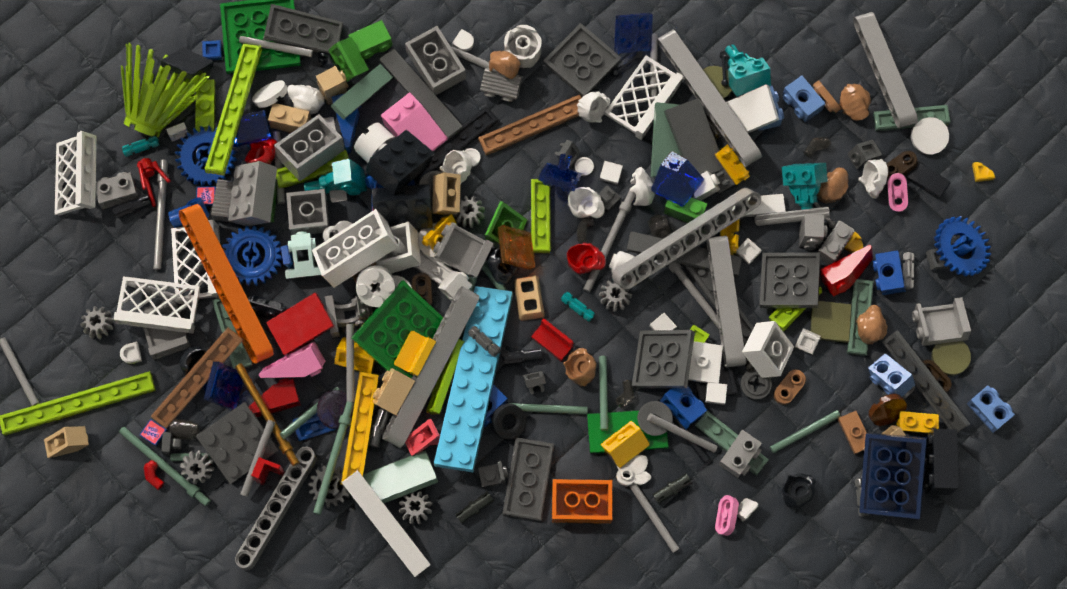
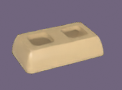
[513,276,545,321]

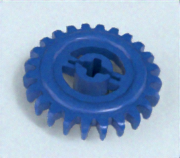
[175,126,237,187]
[934,216,991,276]
[222,225,283,287]

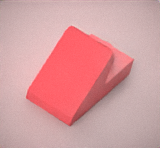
[405,419,440,456]

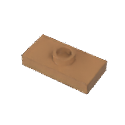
[838,411,867,455]

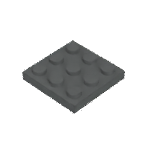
[543,23,622,97]
[759,252,821,308]
[632,330,695,388]
[196,402,279,484]

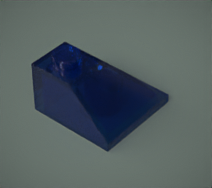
[651,151,704,207]

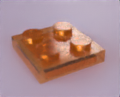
[498,225,535,270]

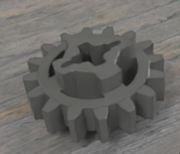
[308,465,350,509]

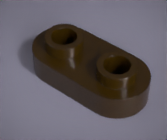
[887,151,918,182]
[412,273,433,306]
[922,360,951,393]

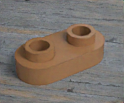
[813,80,841,113]
[774,370,806,405]

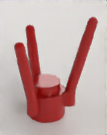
[137,158,170,207]

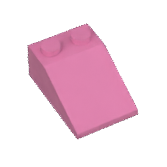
[381,92,448,151]
[259,341,325,378]

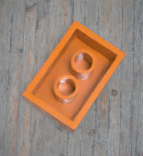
[552,479,612,523]

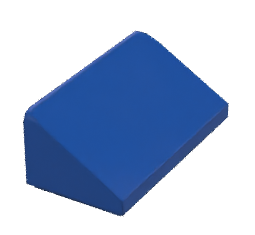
[293,408,336,441]

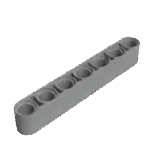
[853,12,918,128]
[707,236,746,367]
[235,447,316,571]

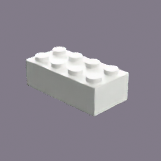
[312,209,398,288]

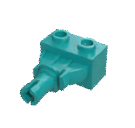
[725,44,771,97]
[304,159,367,195]
[782,163,828,210]

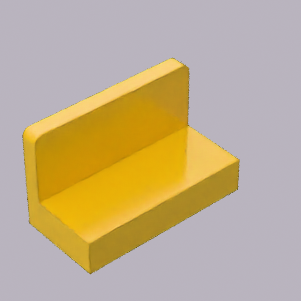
[394,331,436,376]
[334,337,375,373]
[601,421,649,468]

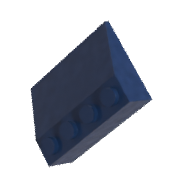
[859,433,927,519]

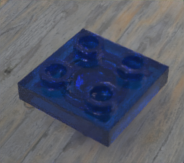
[614,13,653,54]
[538,154,583,192]
[203,362,243,410]

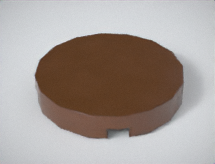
[869,394,907,426]

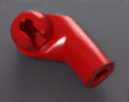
[144,460,164,490]

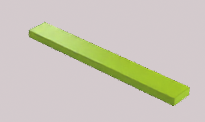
[205,44,262,175]
[0,371,156,436]

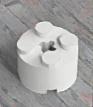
[504,25,542,68]
[354,123,396,163]
[356,265,395,307]

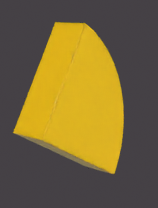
[972,162,995,182]
[844,232,863,253]

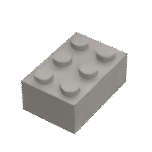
[405,26,466,95]
[274,114,345,181]
[228,161,277,226]

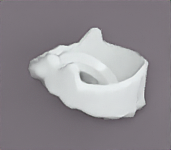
[287,85,325,114]
[577,92,610,123]
[440,150,472,185]
[858,159,889,199]
[630,167,655,206]
[568,187,605,218]

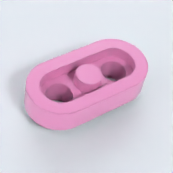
[888,173,908,212]
[715,495,739,536]

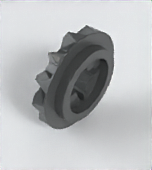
[741,369,772,400]

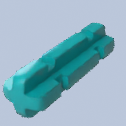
[122,135,159,157]
[561,292,595,321]

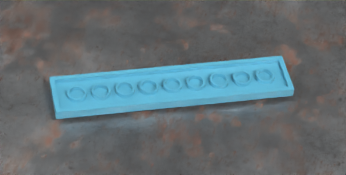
[434,286,513,473]

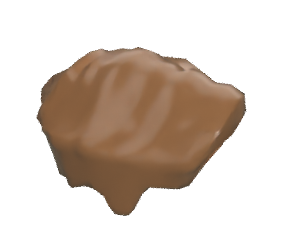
[489,51,521,79]
[839,84,871,120]
[817,168,849,204]
[856,305,888,344]
[563,348,596,386]

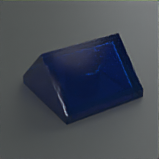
[234,110,271,147]

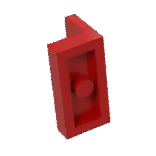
[531,318,574,361]
[251,457,285,485]

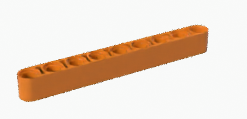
[179,204,274,364]

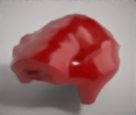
[245,138,278,164]
[567,243,606,274]

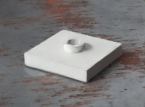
[688,341,723,383]

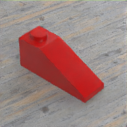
[820,245,873,296]
[249,378,301,417]

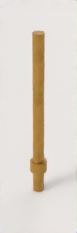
[235,363,300,466]

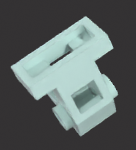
[285,231,322,279]

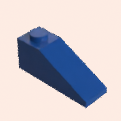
[332,93,361,154]

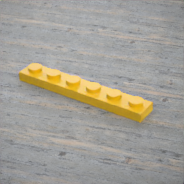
[341,372,379,485]

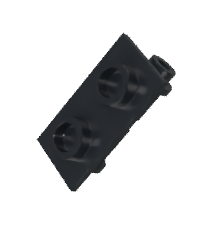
[248,295,286,320]

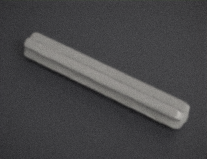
[755,207,830,226]

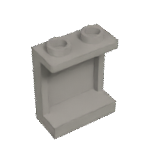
[433,222,494,278]
[912,298,971,346]
[138,301,191,360]

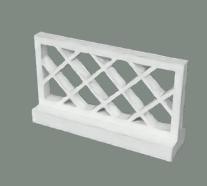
[605,56,684,140]
[55,131,97,216]
[171,220,220,299]
[114,276,200,334]

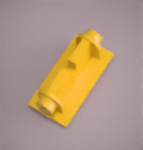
[715,144,750,185]
[422,214,457,253]
[720,219,740,255]
[897,411,939,433]

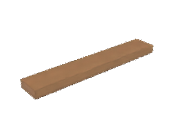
[478,95,582,156]
[151,327,243,428]

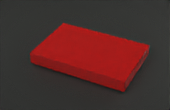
[266,293,335,356]

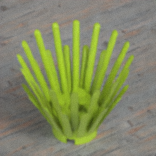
[121,43,210,137]

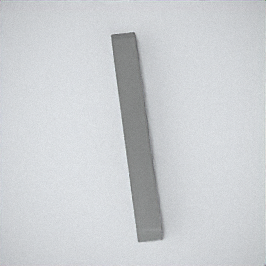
[657,29,762,167]
[612,188,761,289]
[382,286,479,448]

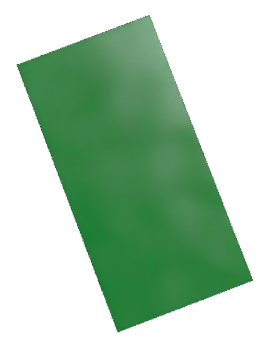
[587,411,668,454]

